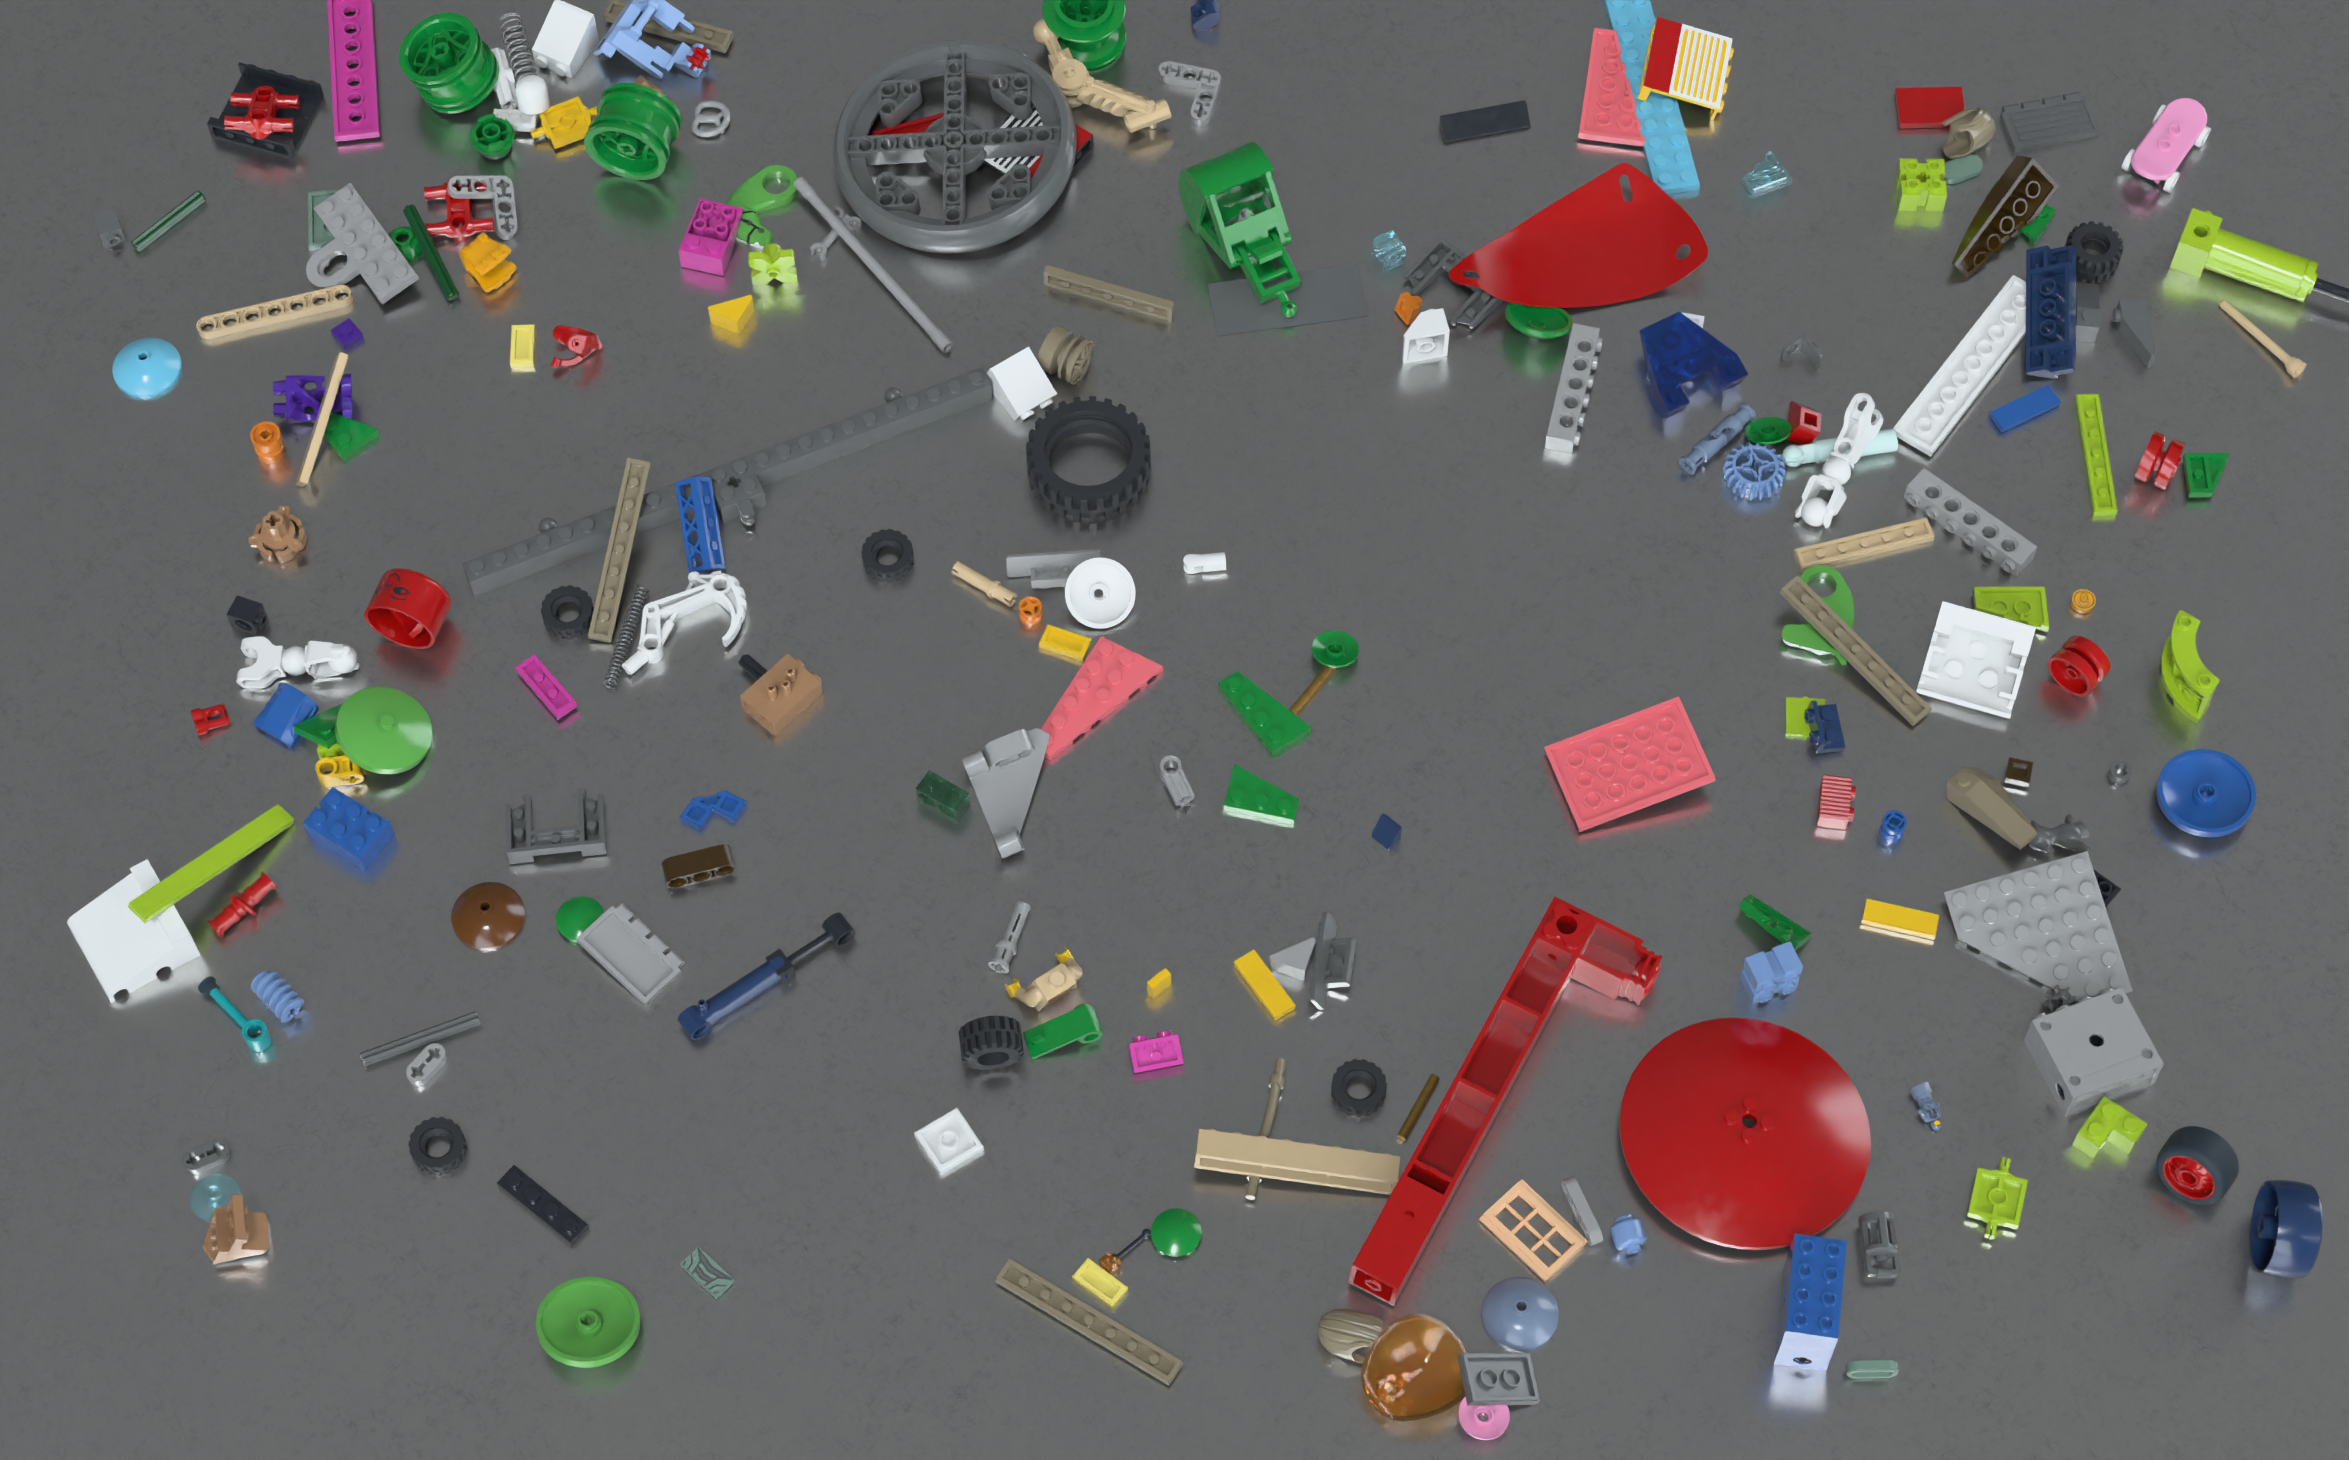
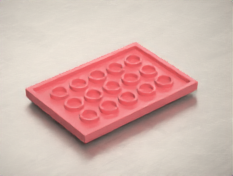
[1544,696,1715,832]

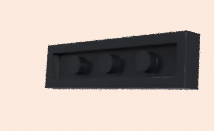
[497,1165,589,1246]

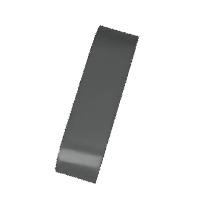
[182,1139,231,1175]

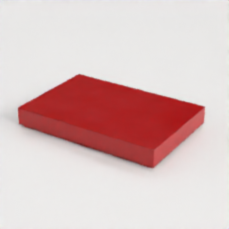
[1895,86,1965,128]

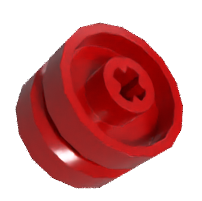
[2134,431,2185,491]
[2047,635,2111,697]

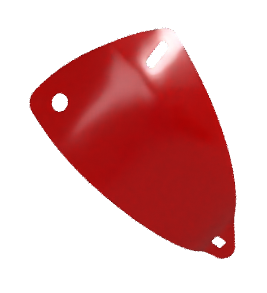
[1449,163,1708,308]

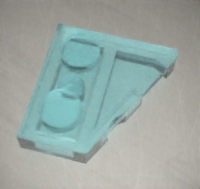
[1742,151,1792,199]

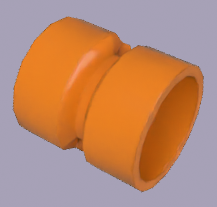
[250,421,286,464]

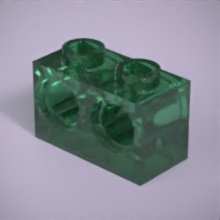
[916,770,971,824]

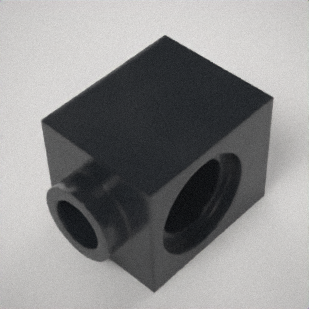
[226,595,267,635]

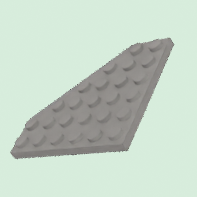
[1944,851,2133,1003]

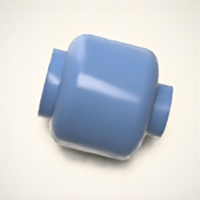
[1610,1214,1647,1254]

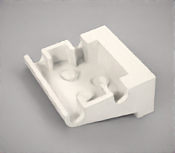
[1916,601,2036,719]
[67,859,200,1003]

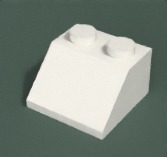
[1402,308,1450,364]

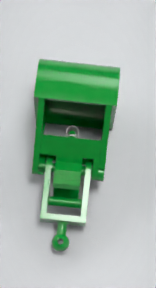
[1178,142,1301,318]

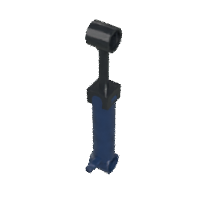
[678,912,856,1040]

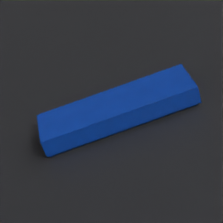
[1989,385,2061,433]

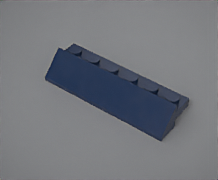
[2026,245,2076,380]

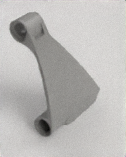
[961,728,1051,859]

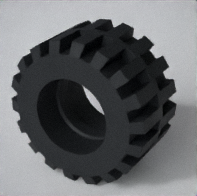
[2065,221,2124,283]
[958,1016,1024,1070]

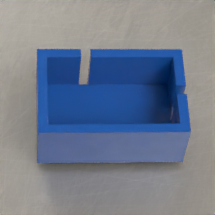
[303,787,395,871]

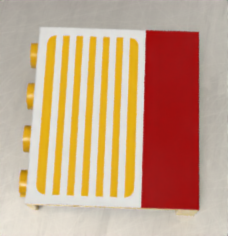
[1637,17,1734,120]

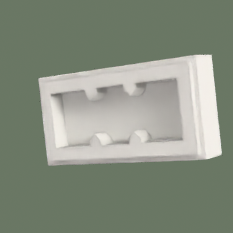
[493,109,539,132]

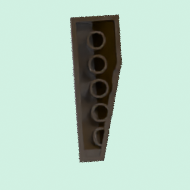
[1952,155,2059,278]

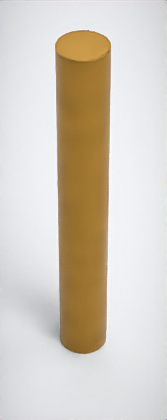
[1289,666,1335,715]
[1397,1074,1440,1141]

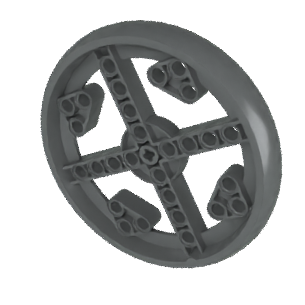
[833,40,1077,254]

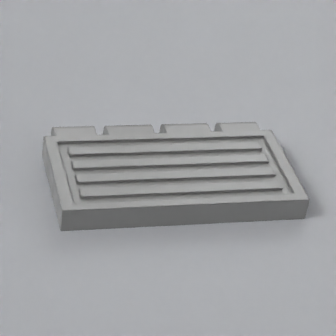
[577,904,685,1007]

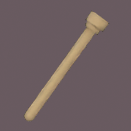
[2219,300,2307,378]

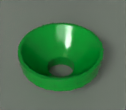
[388,226,424,263]

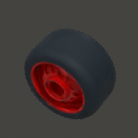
[2156,1126,2239,1205]

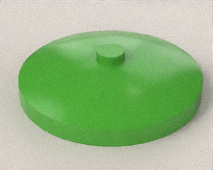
[335,687,432,774]
[536,1277,640,1368]

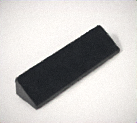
[1439,100,1531,143]

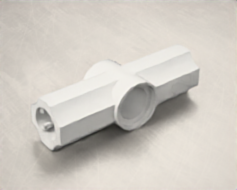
[491,48,518,109]

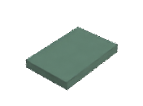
[308,189,340,251]

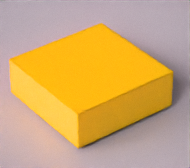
[1147,968,1171,999]

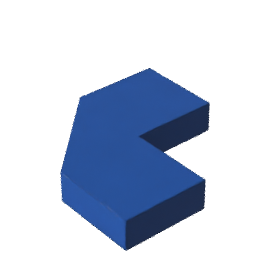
[680,790,747,831]

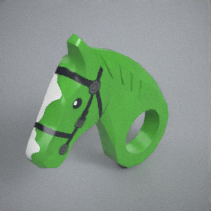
[725,165,798,249]
[1781,565,1854,666]

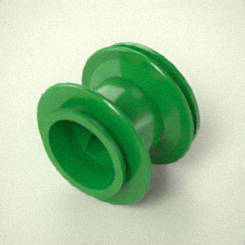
[1042,0,1126,73]

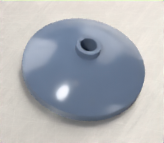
[1481,1277,1559,1352]

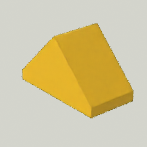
[708,295,755,335]

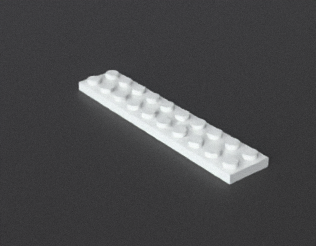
[1893,275,2026,457]

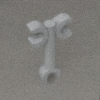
[810,207,862,261]

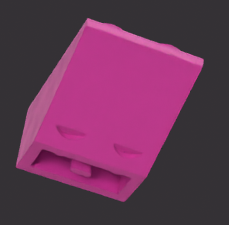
[679,198,743,276]

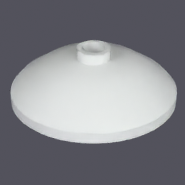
[1065,558,1136,629]

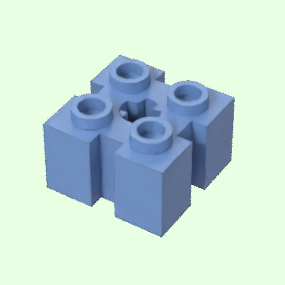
[1740,942,1803,1004]

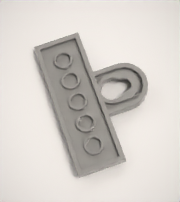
[306,183,419,304]

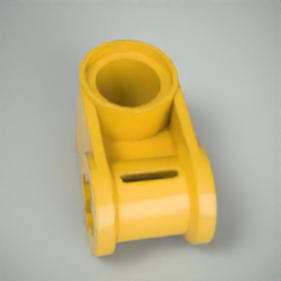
[315,755,364,788]

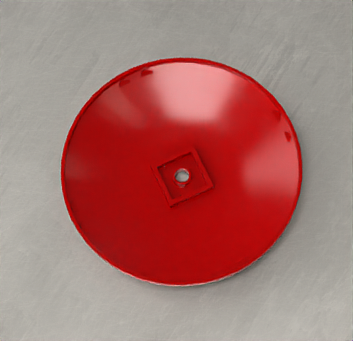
[1619,1018,1871,1250]

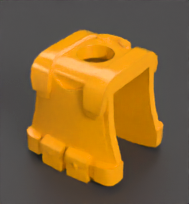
[459,232,517,293]

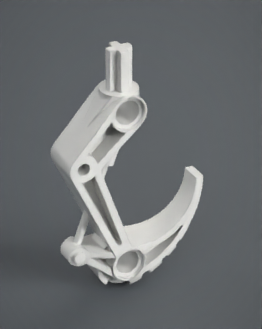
[622,571,747,675]

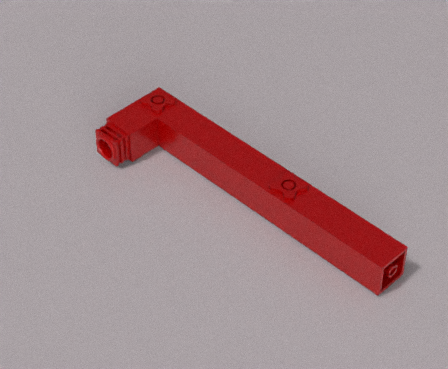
[1348,896,1663,1306]

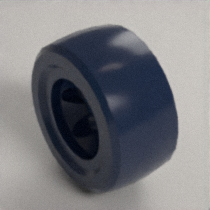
[2250,1180,2323,1278]

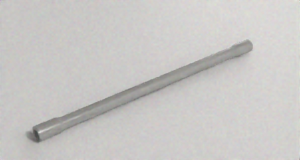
[794,177,953,353]

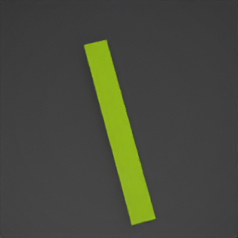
[128,804,295,923]

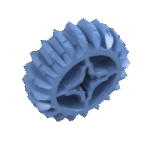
[1723,441,1786,501]

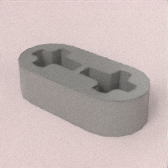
[406,1043,447,1087]

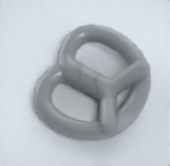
[691,100,730,137]

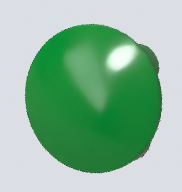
[556,896,604,943]
[1151,1208,1202,1256]

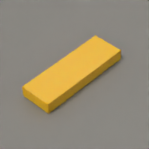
[1861,899,1939,940]
[1234,950,1296,1021]

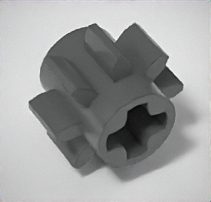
[2044,985,2076,1013]

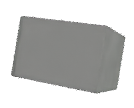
[1269,937,1316,981]

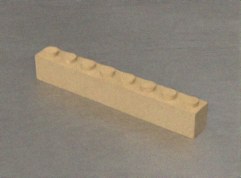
[1194,1129,1400,1195]

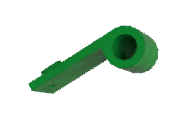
[1023,1003,1103,1059]

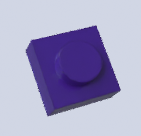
[331,318,364,349]

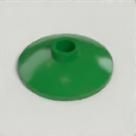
[1745,417,1791,445]
[1311,630,1359,668]

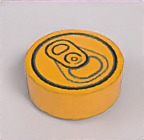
[2071,589,2096,614]

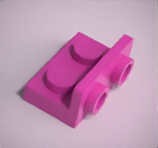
[1127,1030,1184,1073]

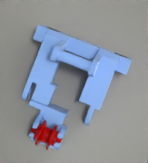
[593,0,711,80]

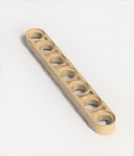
[196,285,353,339]

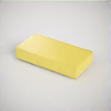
[510,324,535,368]
[1072,1258,1128,1309]

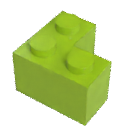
[2073,1096,2147,1159]

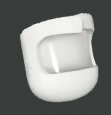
[515,75,550,115]

